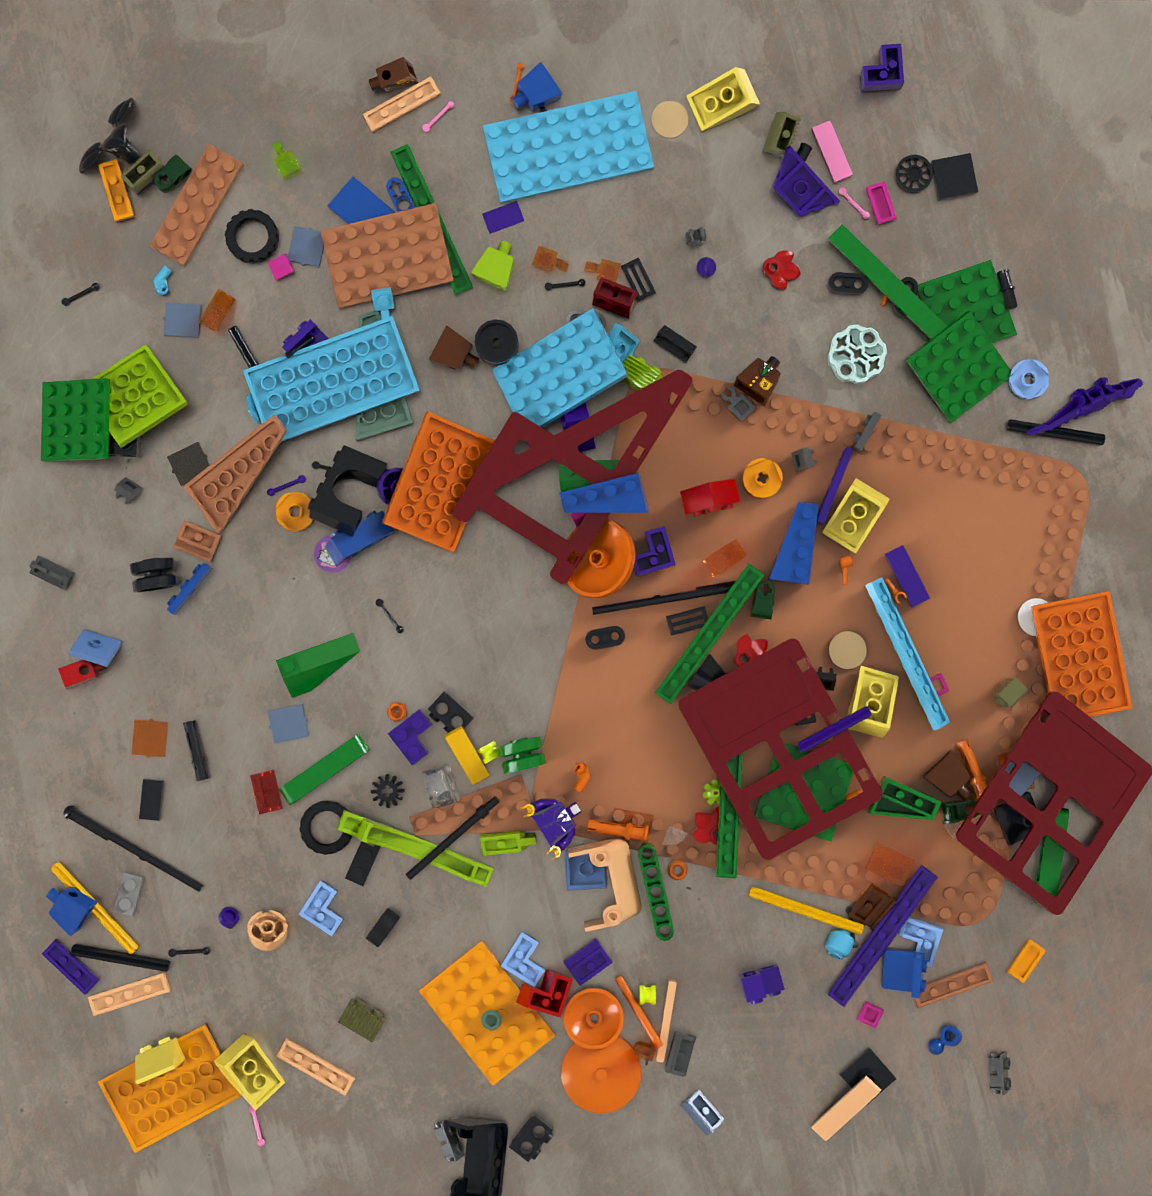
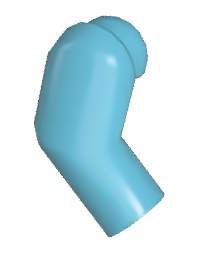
[154,265,172,295]
[246,394,261,423]

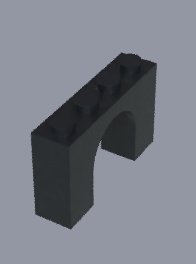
[308,445,387,536]

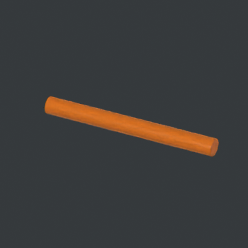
[615,976,663,1049]

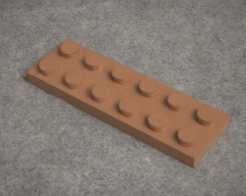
[149,143,244,266]

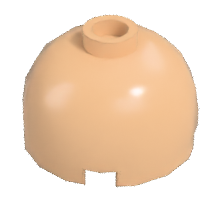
[247,910,288,951]

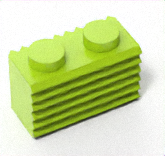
[620,354,663,391]

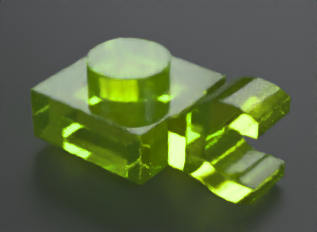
[272,141,301,178]

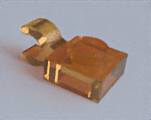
[532,246,569,272]
[584,259,621,283]

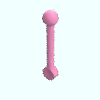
[422,101,454,132]
[838,187,870,219]
[249,1106,265,1146]

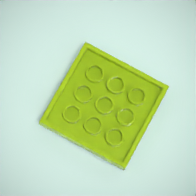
[92,344,188,448]

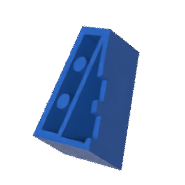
[324,510,394,567]

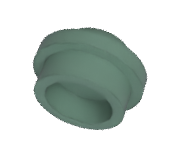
[481,1009,502,1030]

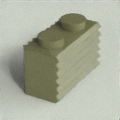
[763,112,801,156]
[121,150,164,194]
[992,678,1028,708]
[338,999,386,1042]

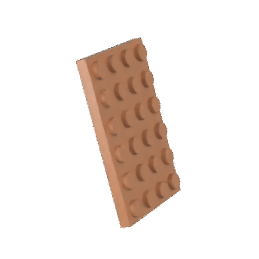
[320,203,454,309]

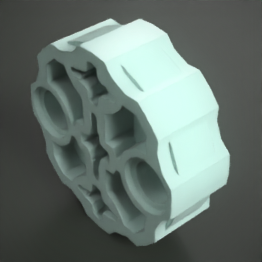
[827,324,887,385]

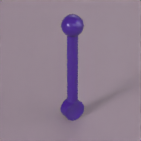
[267,475,306,496]

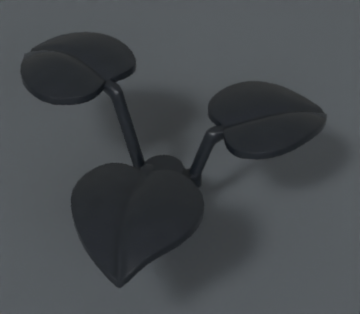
[79,98,140,173]

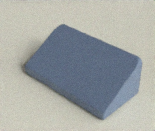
[681,1089,725,1135]

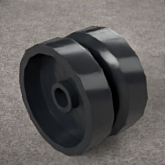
[474,319,519,367]
[129,558,178,593]

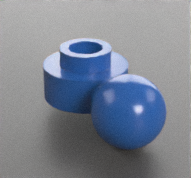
[928,1026,962,1055]

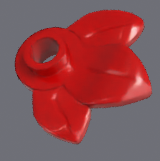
[763,250,801,290]
[734,634,768,667]
[692,807,719,844]

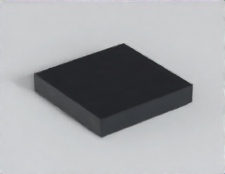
[931,153,978,200]

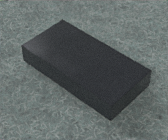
[139,779,164,821]

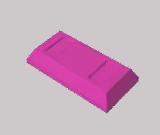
[866,181,897,225]

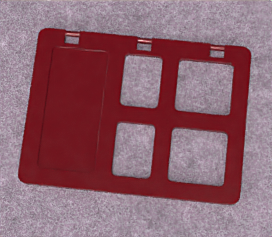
[679,638,883,860]
[956,691,1152,915]

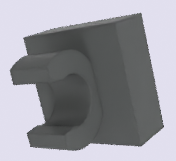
[791,447,817,472]
[114,477,142,504]

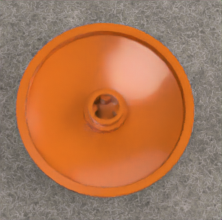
[567,519,635,598]
[561,1036,641,1114]

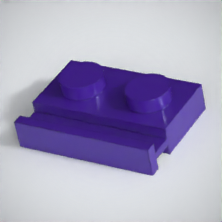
[563,938,613,986]

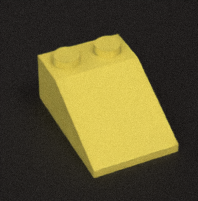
[686,67,760,131]
[822,478,890,554]
[847,666,899,738]
[214,1034,285,1110]
[135,1036,185,1085]

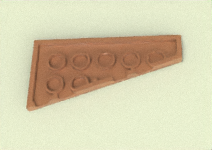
[184,415,287,534]
[409,774,540,836]

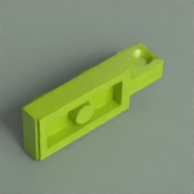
[480,830,537,856]

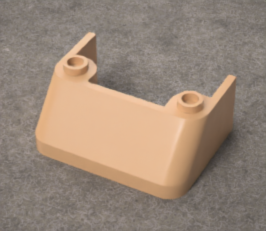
[568,837,642,932]

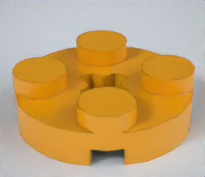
[742,458,783,498]
[275,492,314,532]

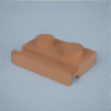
[173,520,222,562]

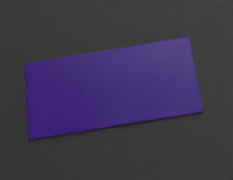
[482,201,524,234]

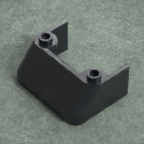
[444,1118,508,1196]

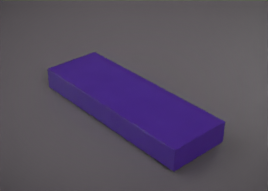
[884,545,930,607]
[42,939,100,995]

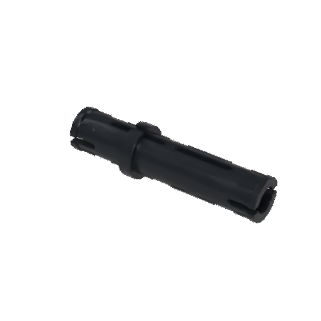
[183,720,209,781]

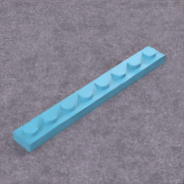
[865,578,950,731]

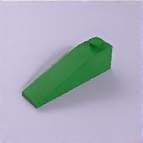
[276,633,360,698]

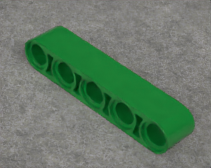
[279,734,370,805]
[1034,808,1069,903]
[638,842,674,941]

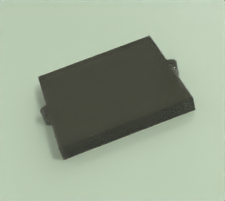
[167,442,210,486]

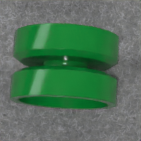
[498,736,547,774]

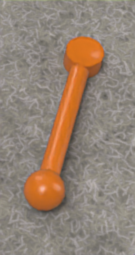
[510,63,525,104]

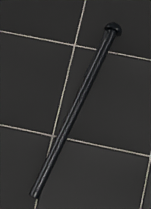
[592,581,735,615]
[63,805,203,892]

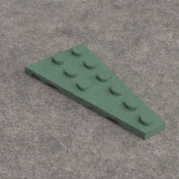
[356,311,413,441]

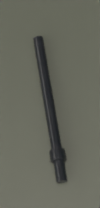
[406,796,500,880]

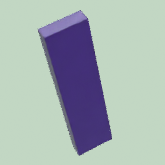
[817,447,853,525]

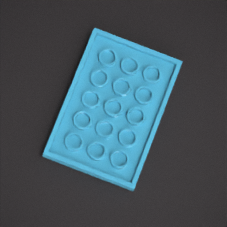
[492,308,629,428]

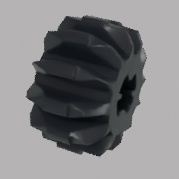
[371,774,405,808]

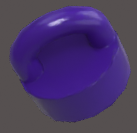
[696,257,716,278]
[218,907,239,929]

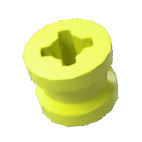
[477,741,500,764]
[639,985,656,1005]

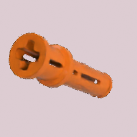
[956,739,987,800]
[587,819,649,843]

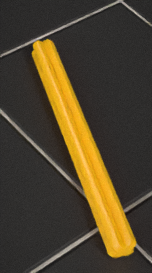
[51,862,139,954]
[749,887,864,935]

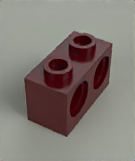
[592,277,638,319]

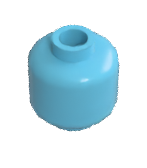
[825,928,854,960]

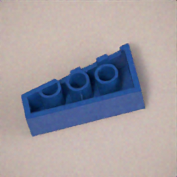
[559,472,649,513]
[768,502,819,585]

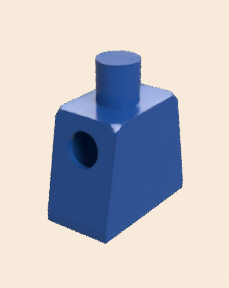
[512,62,562,111]
[46,887,97,937]

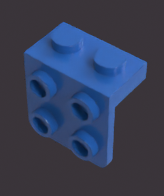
[882,949,927,998]

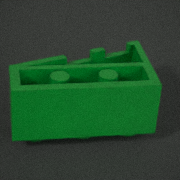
[868,776,941,820]

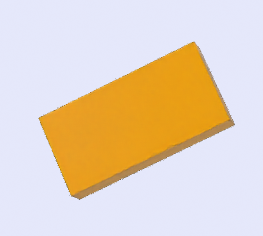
[1006,939,1046,983]

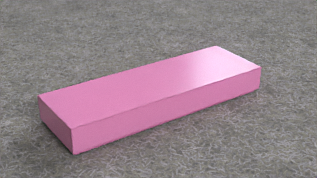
[811,121,853,183]

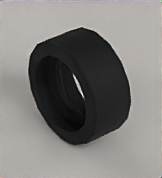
[366,908,400,947]

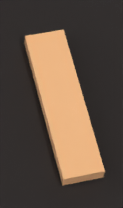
[362,76,441,133]
[88,972,171,1016]
[656,979,677,1062]
[276,1038,356,1096]
[811,1076,881,1141]

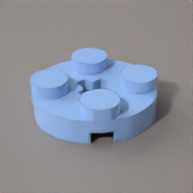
[1008,359,1049,400]

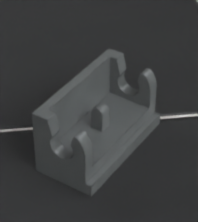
[665,1030,696,1077]

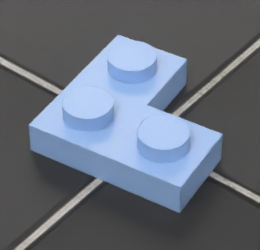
[298,881,343,936]
[899,917,944,967]
[501,932,545,987]

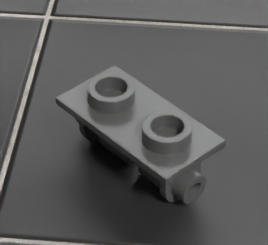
[29,555,74,590]
[989,1052,1011,1095]
[434,1117,465,1162]

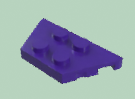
[772,146,841,216]

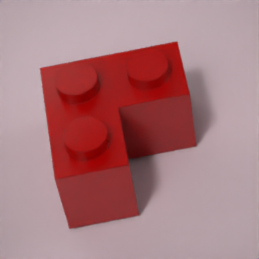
[680,479,740,517]
[516,970,573,1018]

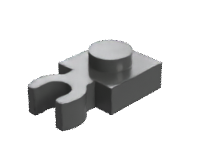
[685,227,706,246]
[720,386,756,422]

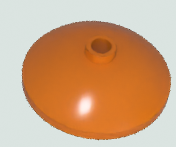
[564,988,624,1049]

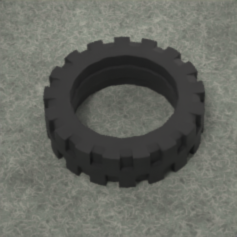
[225,209,279,264]
[299,801,353,855]

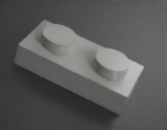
[113,872,144,916]

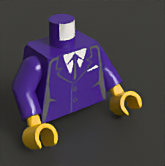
[520,799,582,860]

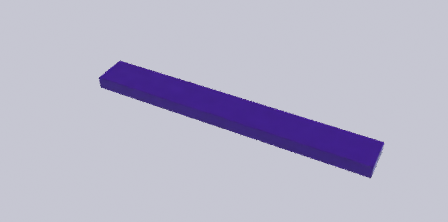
[827,865,938,1007]

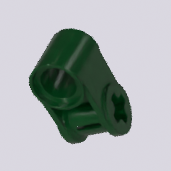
[154,155,192,193]
[751,581,775,620]
[940,800,979,824]

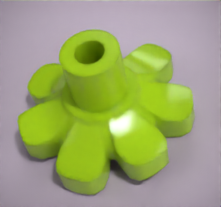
[702,779,720,805]

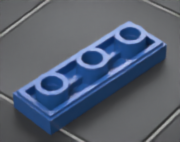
[167,563,213,615]

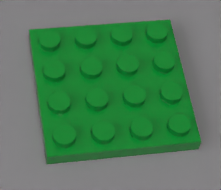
[917,260,1017,343]
[905,311,1013,423]
[41,378,110,462]
[755,743,853,842]

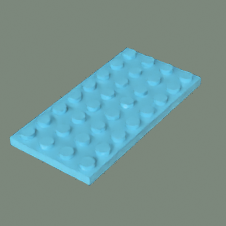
[483,91,654,203]
[243,316,420,442]

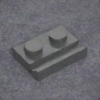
[853,412,882,453]

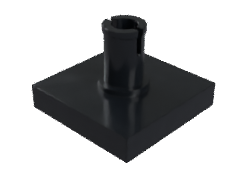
[993,791,1036,845]
[840,1048,896,1105]

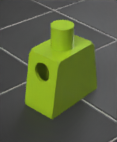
[471,240,514,291]

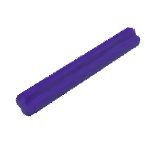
[798,706,872,752]

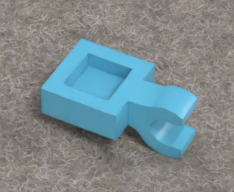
[371,287,394,319]

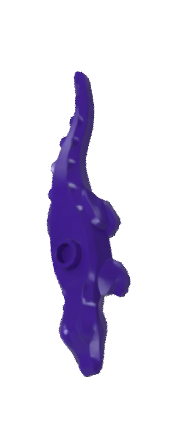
[1027,377,1143,435]

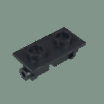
[654,325,697,363]

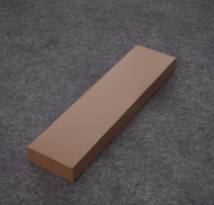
[914,962,994,1008]

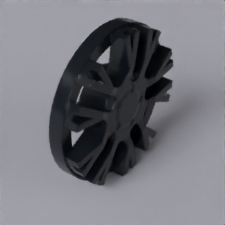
[896,155,933,192]

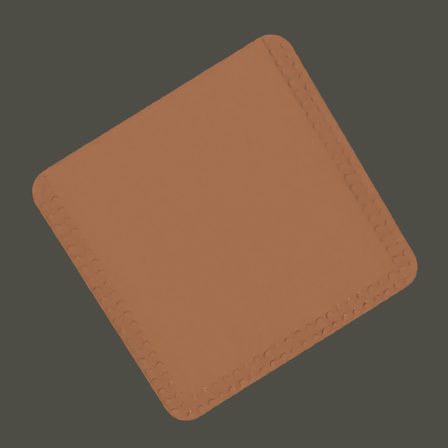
[533,368,1090,926]

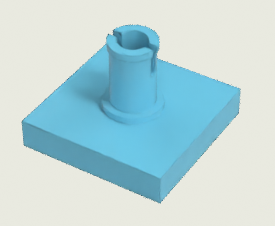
[608,323,640,364]

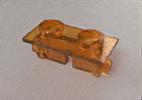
[634,1040,656,1065]

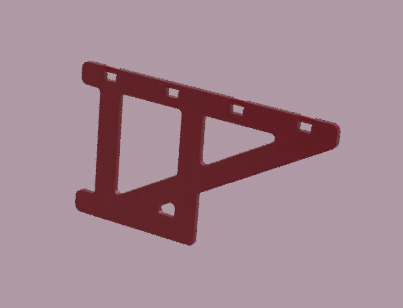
[452,370,693,584]

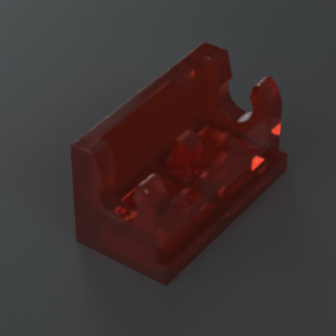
[250,770,283,814]

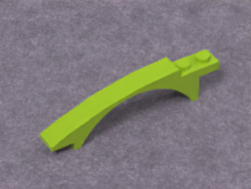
[336,810,494,887]

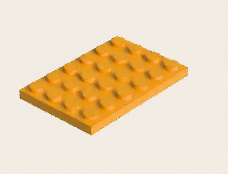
[419,940,556,1085]
[98,1024,242,1153]

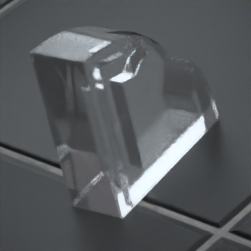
[943,821,964,840]
[662,825,688,845]

